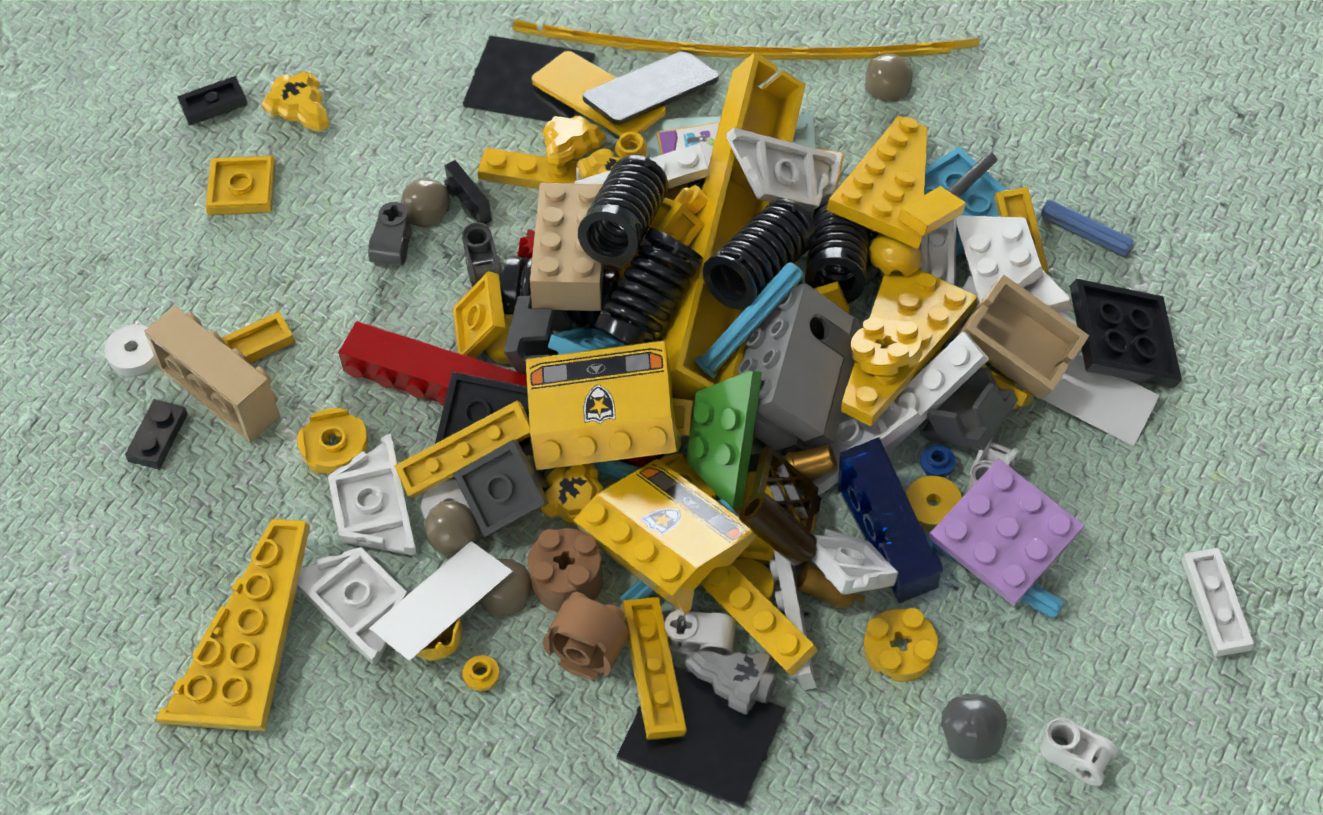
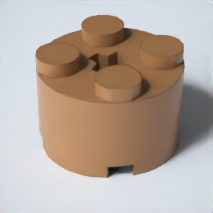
[528,528,603,612]
[543,592,629,679]

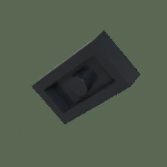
[177,76,248,126]
[444,160,492,225]
[125,399,188,470]

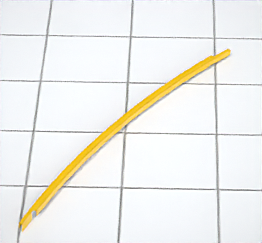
[512,19,980,60]

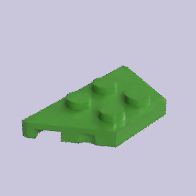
[686,371,762,509]

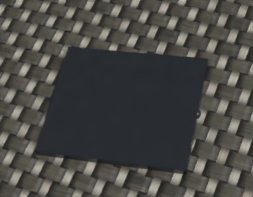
[463,35,595,122]
[617,665,786,808]

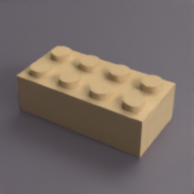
[530,183,604,311]
[144,306,280,443]

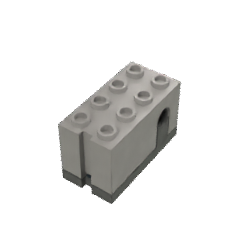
[738,283,863,456]

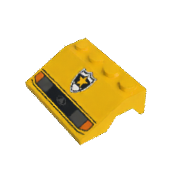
[526,340,681,470]
[573,459,757,615]

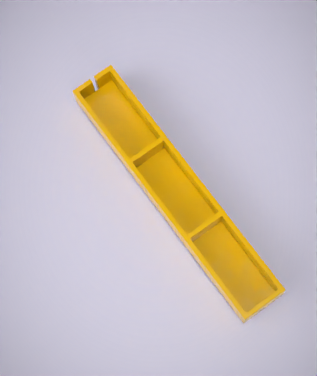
[664,52,806,401]

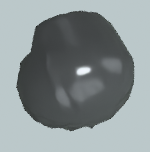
[941,693,1007,760]

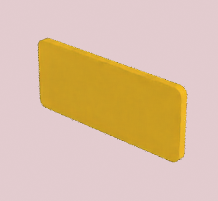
[532,51,666,136]

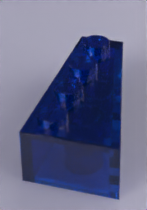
[837,437,943,603]

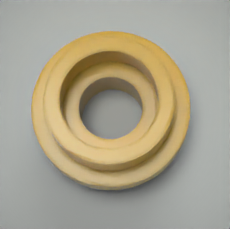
[615,132,647,158]
[462,655,500,692]

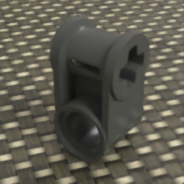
[368,202,412,266]
[462,222,503,287]

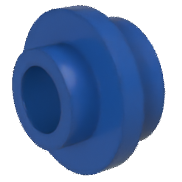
[920,445,956,477]

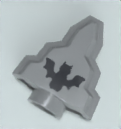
[685,651,777,715]

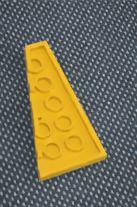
[826,115,928,249]
[841,269,978,426]
[155,519,310,732]

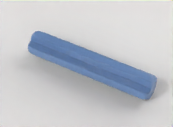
[1041,200,1134,256]

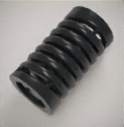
[578,155,669,266]
[805,193,871,304]
[703,199,816,310]
[594,227,703,345]
[500,255,619,328]

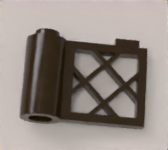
[739,445,822,565]

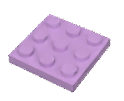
[929,458,1084,607]

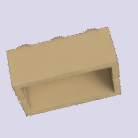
[957,274,1089,399]

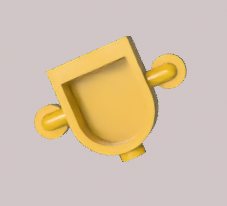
[620,185,708,280]

